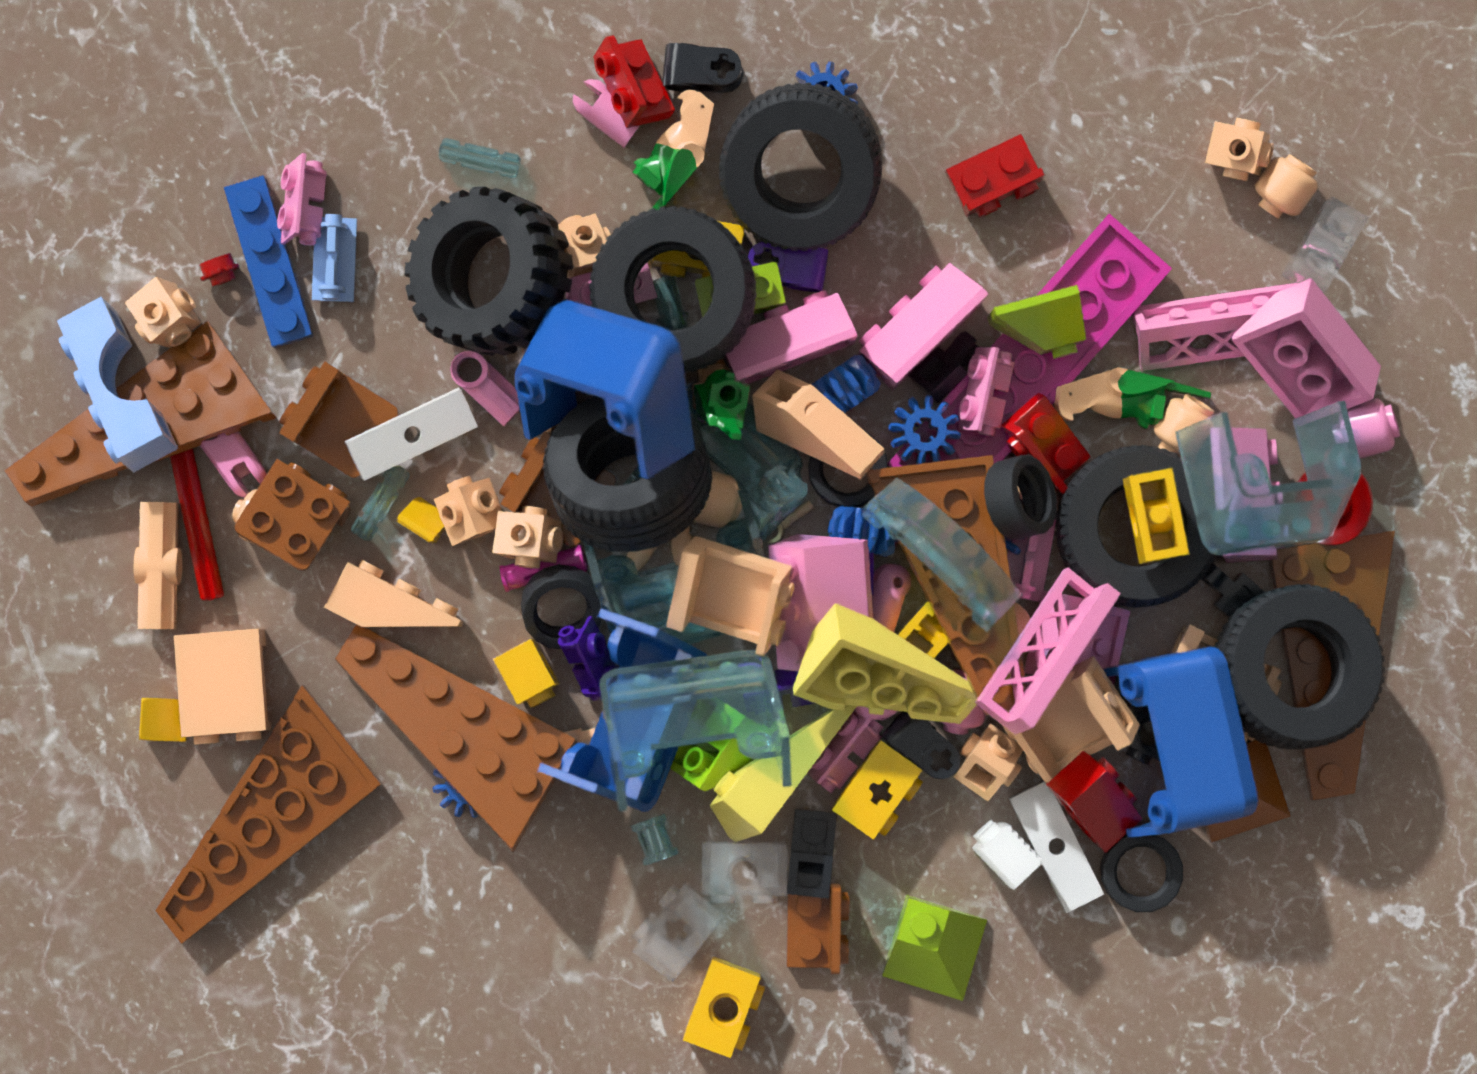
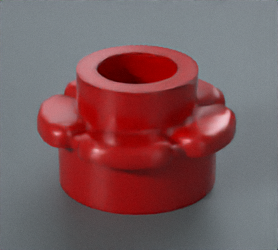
[199,253,239,287]

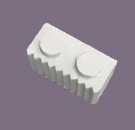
[972,820,1042,890]

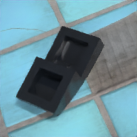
[787,809,837,899]

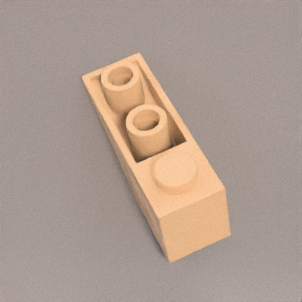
[752,369,885,479]
[324,559,464,627]

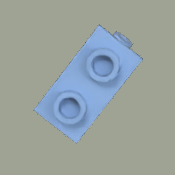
[312,214,357,302]

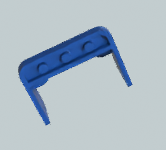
[515,300,695,479]
[538,609,709,812]
[1102,647,1258,838]

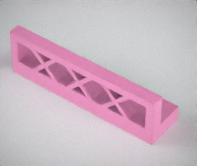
[1132,283,1298,371]
[975,567,1120,734]

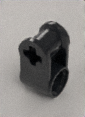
[662,43,744,93]
[881,712,960,779]

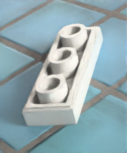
[344,388,478,481]
[1008,781,1104,913]

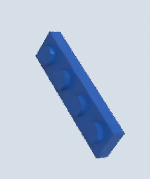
[224,175,314,348]

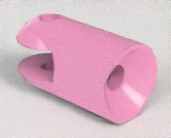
[573,79,640,148]
[200,432,267,498]
[872,564,911,632]

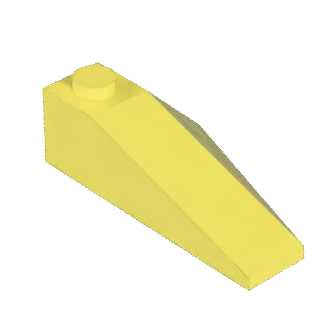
[793,603,977,724]
[710,705,857,842]

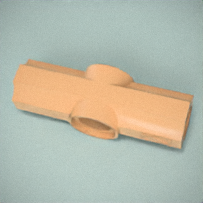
[134,502,183,629]

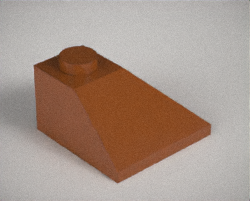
[1205,739,1291,843]

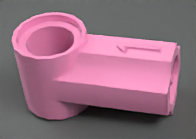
[450,350,520,427]

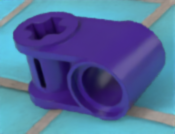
[748,242,829,292]

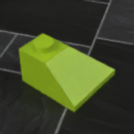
[987,285,1086,359]
[882,895,987,1001]

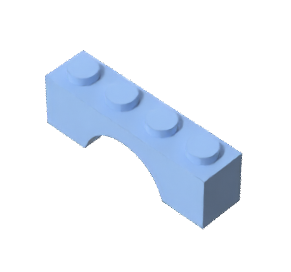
[57,297,178,473]

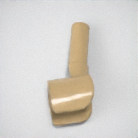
[758,500,814,543]

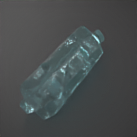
[438,138,521,178]
[351,465,410,541]

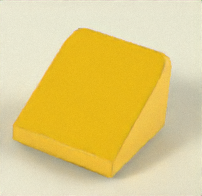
[396,497,445,544]
[139,697,187,742]

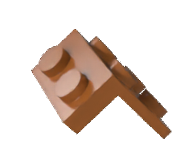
[279,361,399,478]
[499,431,616,547]
[235,459,351,571]

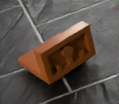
[787,882,849,974]

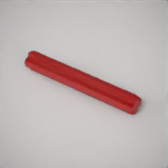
[170,449,224,601]

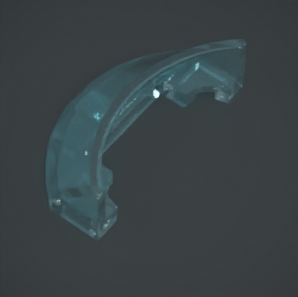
[686,382,808,541]
[862,478,1022,632]

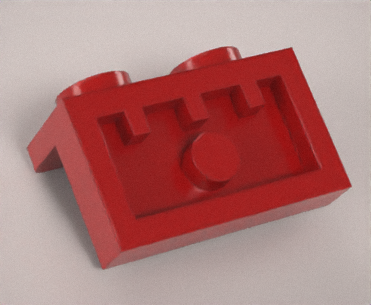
[593,35,675,128]
[945,134,1045,218]
[1001,392,1091,495]

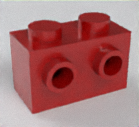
[1046,750,1142,853]

